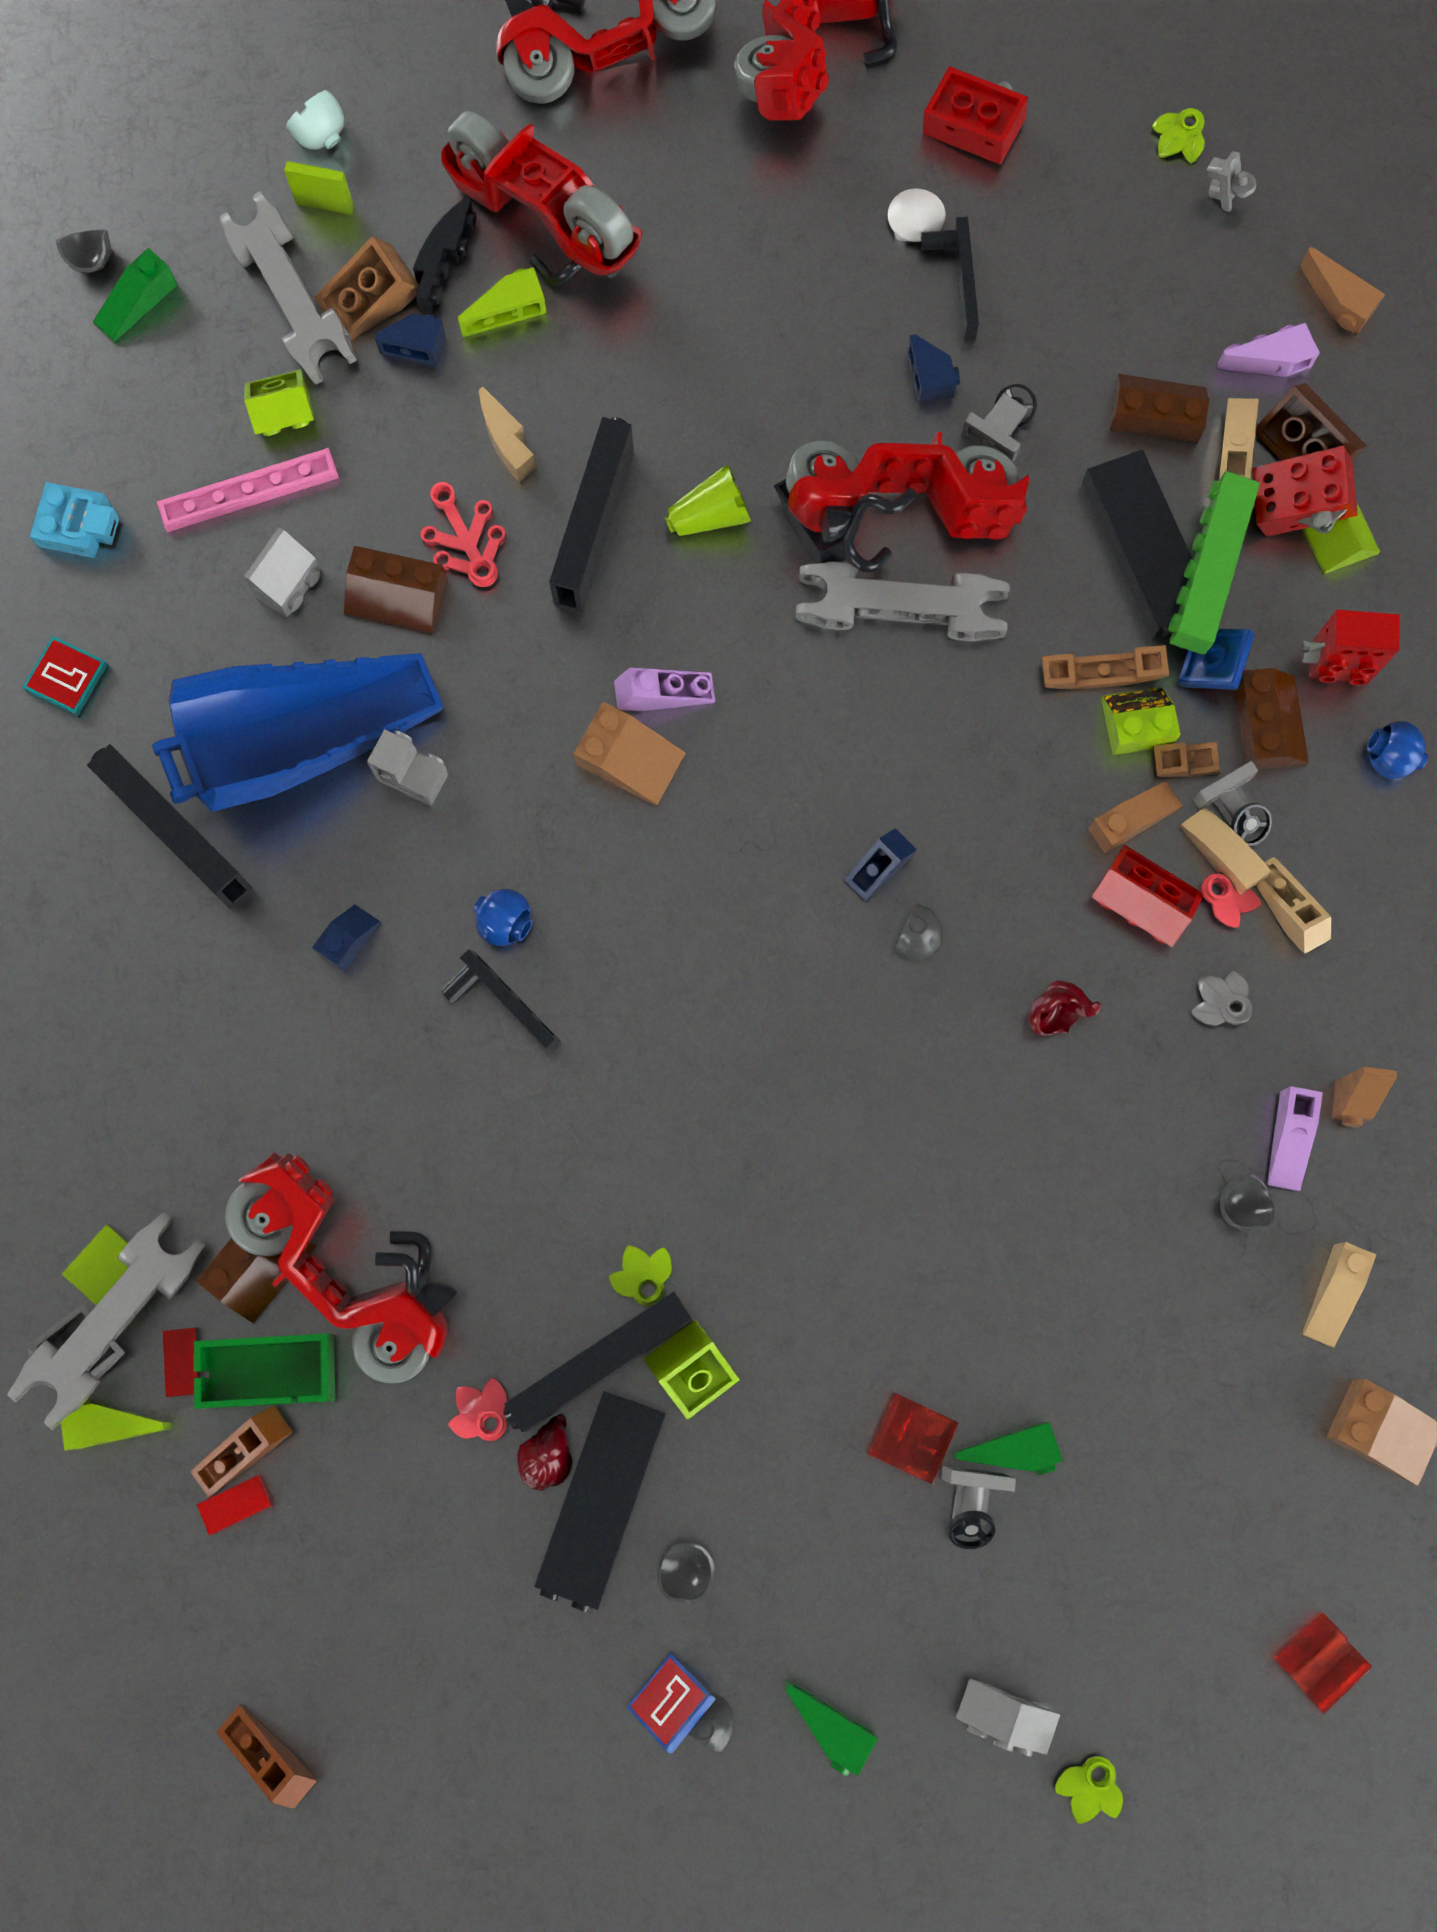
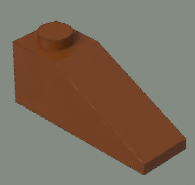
[190,1405,293,1498]
[216,1705,316,1809]

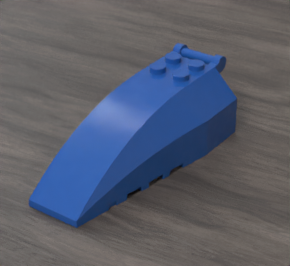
[152,653,443,812]

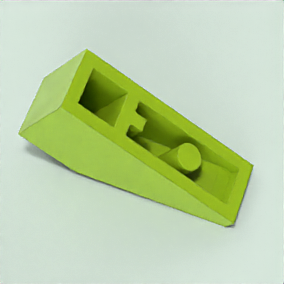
[458,267,547,337]
[61,1398,172,1451]

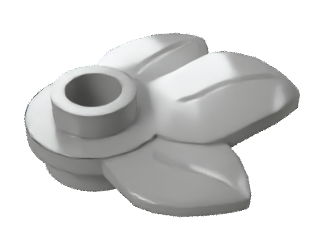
[1192,971,1253,1026]

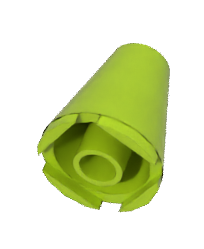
[664,465,752,536]

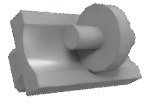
[1207,151,1256,212]

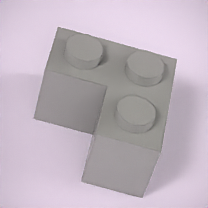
[367,729,448,806]
[956,1678,1060,1757]

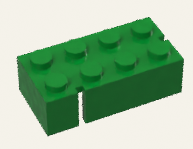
[194,1333,335,1409]

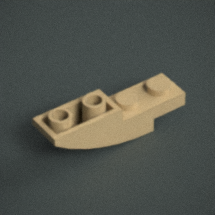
[1219,398,1259,479]

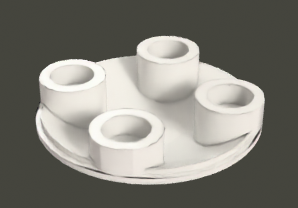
[888,189,946,242]

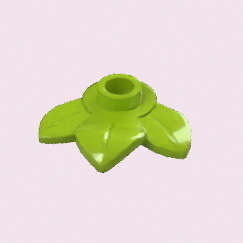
[1152,108,1205,164]
[609,1245,672,1307]
[1055,1756,1123,1824]

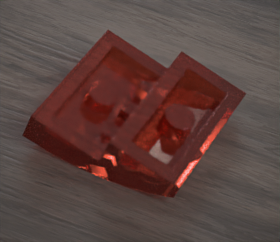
[867,1393,959,1485]
[1275,1612,1372,1715]

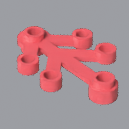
[420,482,506,587]

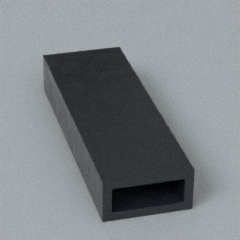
[549,416,634,613]
[1082,449,1193,640]
[87,744,253,909]
[504,1292,693,1432]
[534,1391,667,1613]

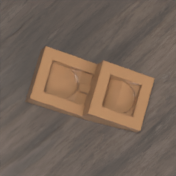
[1154,741,1220,777]

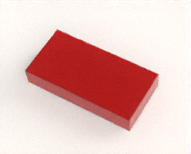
[163,1327,201,1397]
[196,1475,273,1536]

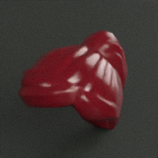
[1028,980,1102,1036]
[517,1414,572,1491]

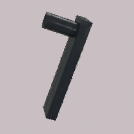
[921,216,979,339]
[440,949,561,1050]

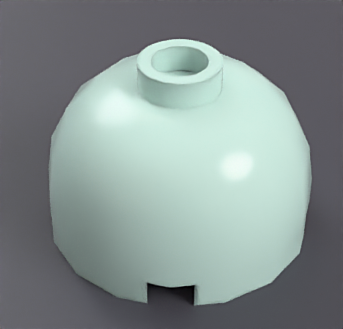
[285,90,344,150]

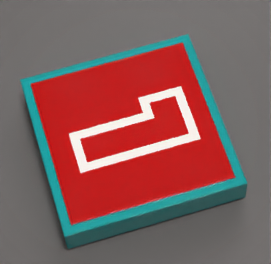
[22,636,108,716]

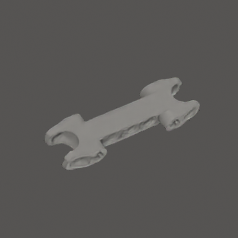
[220,191,357,385]
[796,562,1010,642]
[7,1212,206,1430]

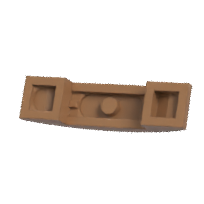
[1042,645,1169,689]

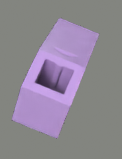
[1217,323,1320,377]
[614,668,715,711]
[1267,1086,1323,1191]

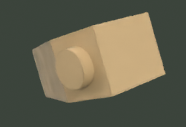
[1255,857,1331,954]
[1302,1242,1377,1348]

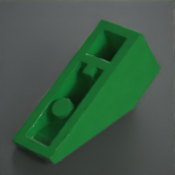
[93,248,178,343]
[952,1422,1063,1475]
[785,1680,878,1776]

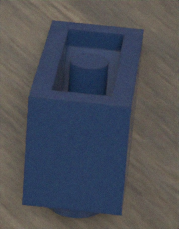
[375,313,445,366]
[907,334,960,403]
[844,828,917,901]
[312,904,381,973]

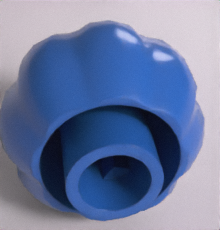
[1367,721,1428,779]
[473,889,533,946]

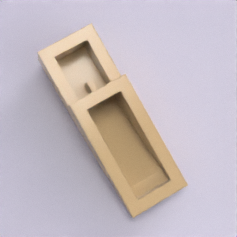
[479,387,537,483]
[1180,807,1271,895]

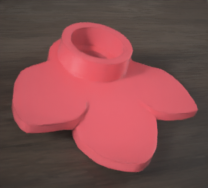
[1201,873,1261,928]
[448,1378,508,1441]

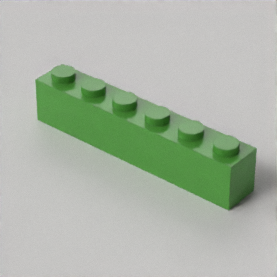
[1168,471,1260,655]

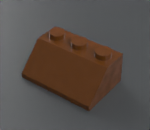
[1109,374,1209,444]
[1256,383,1367,461]
[344,546,447,634]
[1234,668,1309,769]
[196,1238,317,1324]

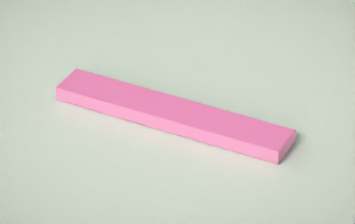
[157,447,339,532]

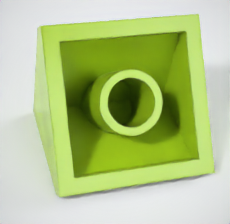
[1303,504,1380,574]

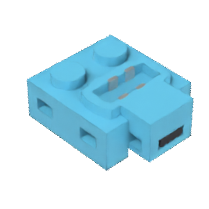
[29,482,120,558]

